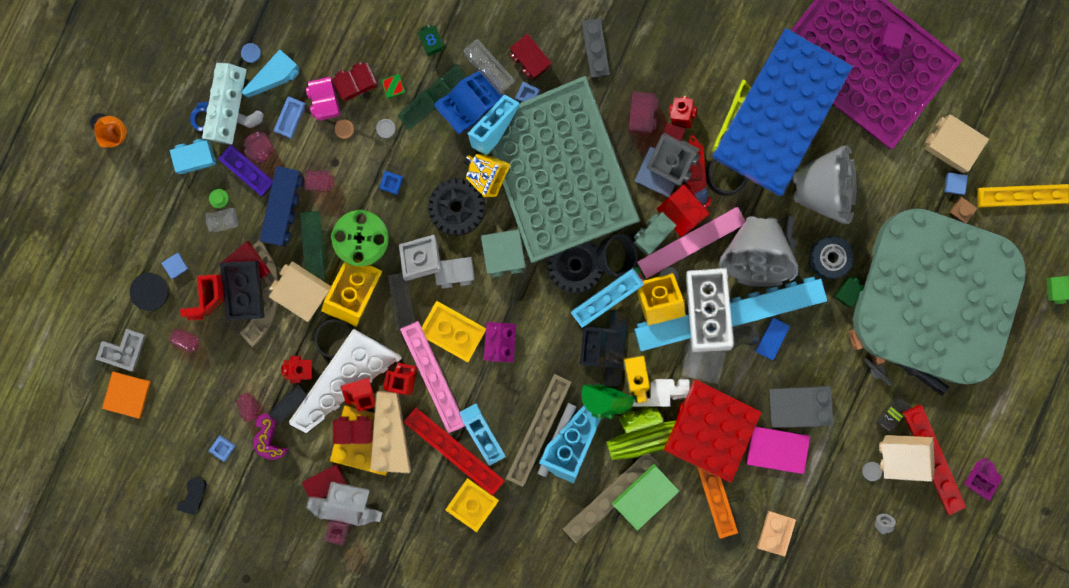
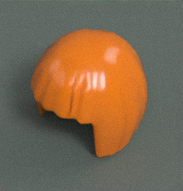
[94,116,127,148]

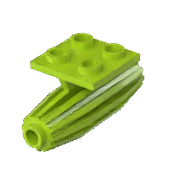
[607,406,676,460]

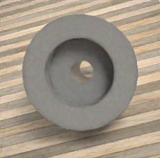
[875,514,896,534]

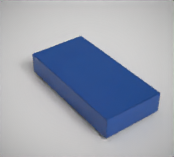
[755,318,790,360]

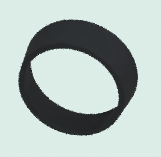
[706,159,747,196]
[597,234,637,277]
[315,318,354,359]
[268,385,307,423]

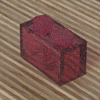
[628,91,658,134]

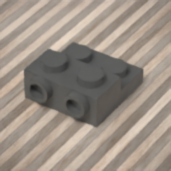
[647,133,701,186]

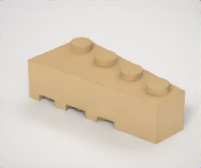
[371,391,411,473]

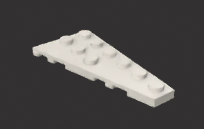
[289,329,402,433]

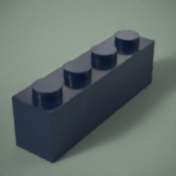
[259,166,304,247]

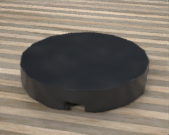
[130,273,169,311]

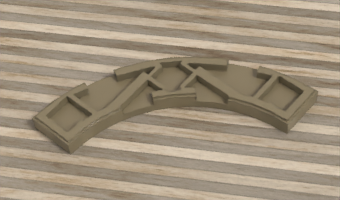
[240,241,279,348]

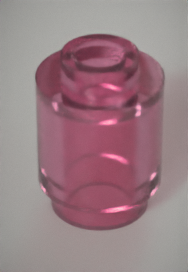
[169,328,200,354]
[236,393,260,422]

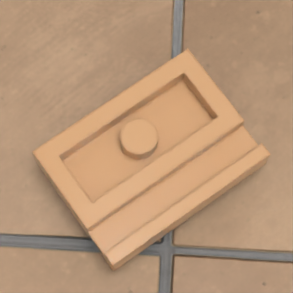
[757,511,796,557]

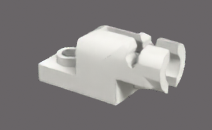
[633,379,689,406]

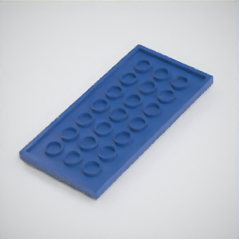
[712,28,853,196]

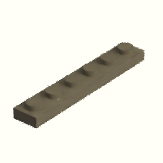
[506,374,572,487]
[563,453,660,543]

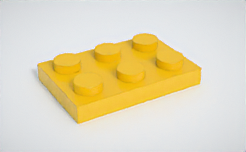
[422,301,486,362]

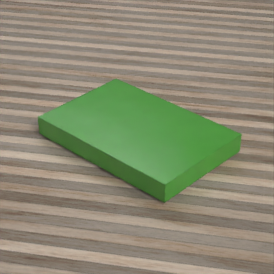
[612,464,679,531]

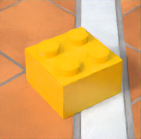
[637,273,685,326]

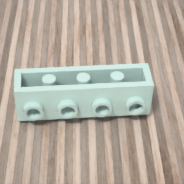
[202,63,247,144]

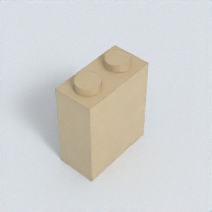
[925,114,989,173]
[269,261,331,322]
[879,435,935,481]

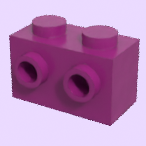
[484,322,516,362]

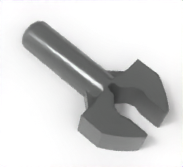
[784,215,797,250]

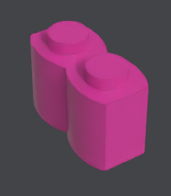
[306,77,341,121]

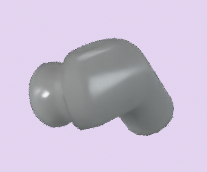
[237,110,264,128]

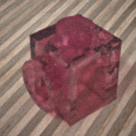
[244,131,276,163]

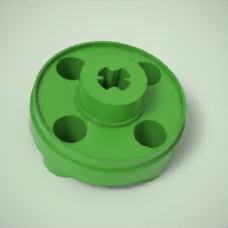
[331,210,389,267]

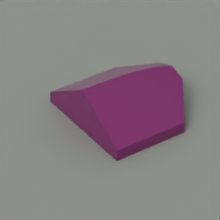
[964,458,1002,501]

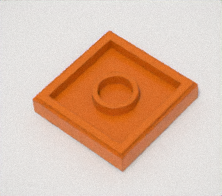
[102,371,151,419]

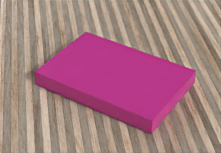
[746,427,810,474]

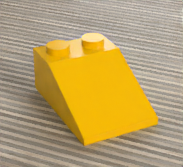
[322,258,382,327]

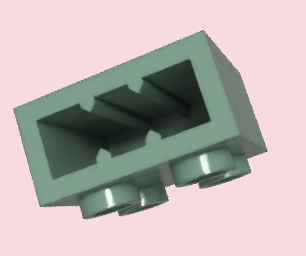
[633,213,676,256]
[481,229,525,277]

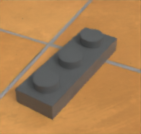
[581,18,610,78]

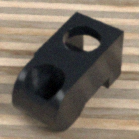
[176,477,207,515]

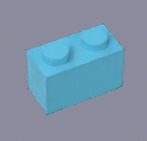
[170,139,217,175]

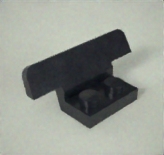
[580,310,628,386]

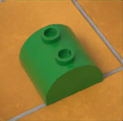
[582,385,635,419]

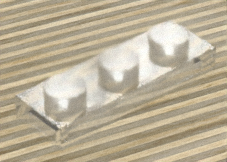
[462,39,515,95]

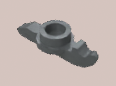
[864,358,893,386]

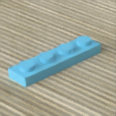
[571,268,644,328]

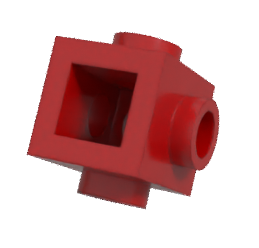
[669,97,698,128]
[281,356,312,383]

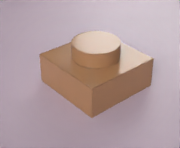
[949,197,977,223]

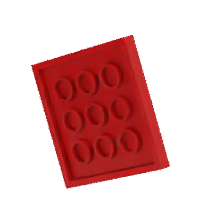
[663,380,761,483]

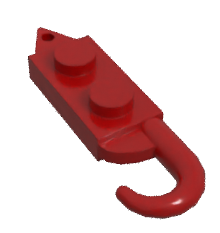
[687,134,712,208]

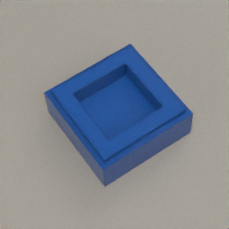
[379,171,404,195]

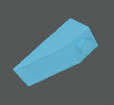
[242,50,300,98]
[468,94,520,156]
[459,404,506,466]

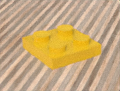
[445,478,499,532]

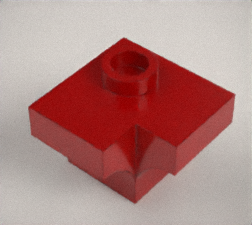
[383,363,418,395]
[341,378,376,412]

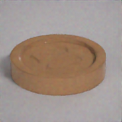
[335,119,354,139]

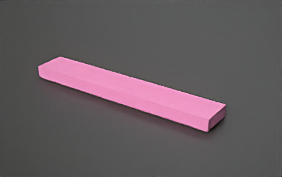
[637,207,746,279]
[400,321,465,433]

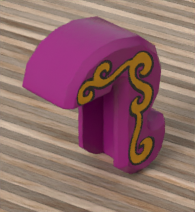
[253,413,289,460]

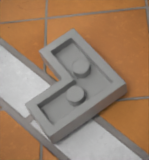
[96,329,146,371]

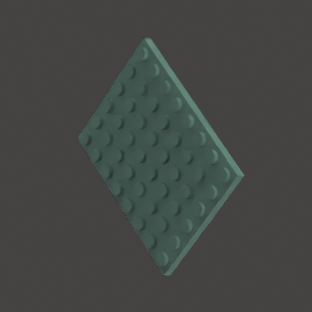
[491,76,640,263]

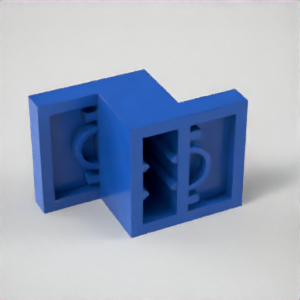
[434,70,503,134]

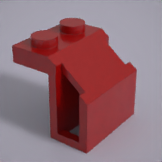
[180,274,224,320]

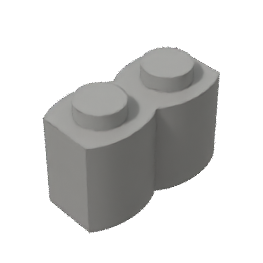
[435,257,475,289]

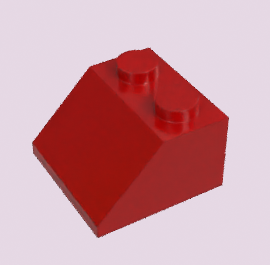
[656,184,710,237]

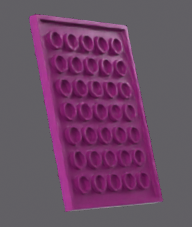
[791,0,963,150]

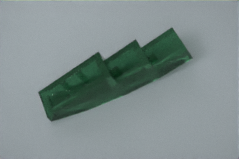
[397,64,468,130]
[300,211,327,283]

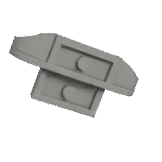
[307,482,382,526]

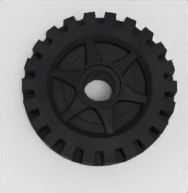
[428,178,485,236]
[547,241,603,293]

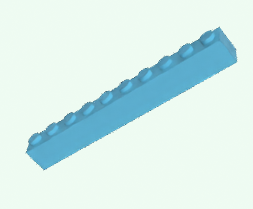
[634,276,827,351]

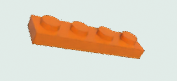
[697,467,738,539]

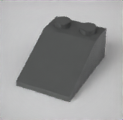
[769,386,833,427]

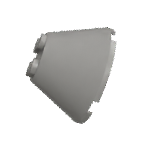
[793,146,856,224]
[719,217,798,287]

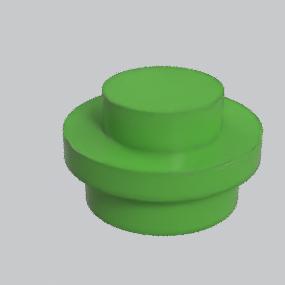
[209,189,229,208]

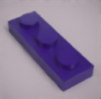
[218,145,273,197]

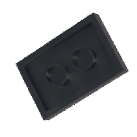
[220,260,265,320]

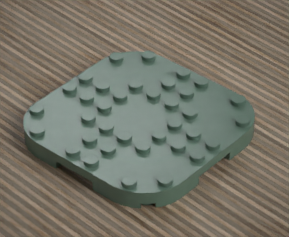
[853,209,1026,384]

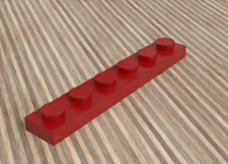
[902,404,966,515]
[404,407,505,496]

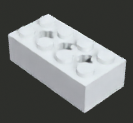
[686,269,733,352]

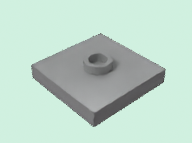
[399,235,441,281]

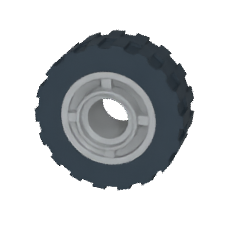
[809,236,854,279]

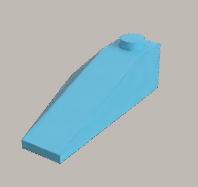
[539,406,601,483]

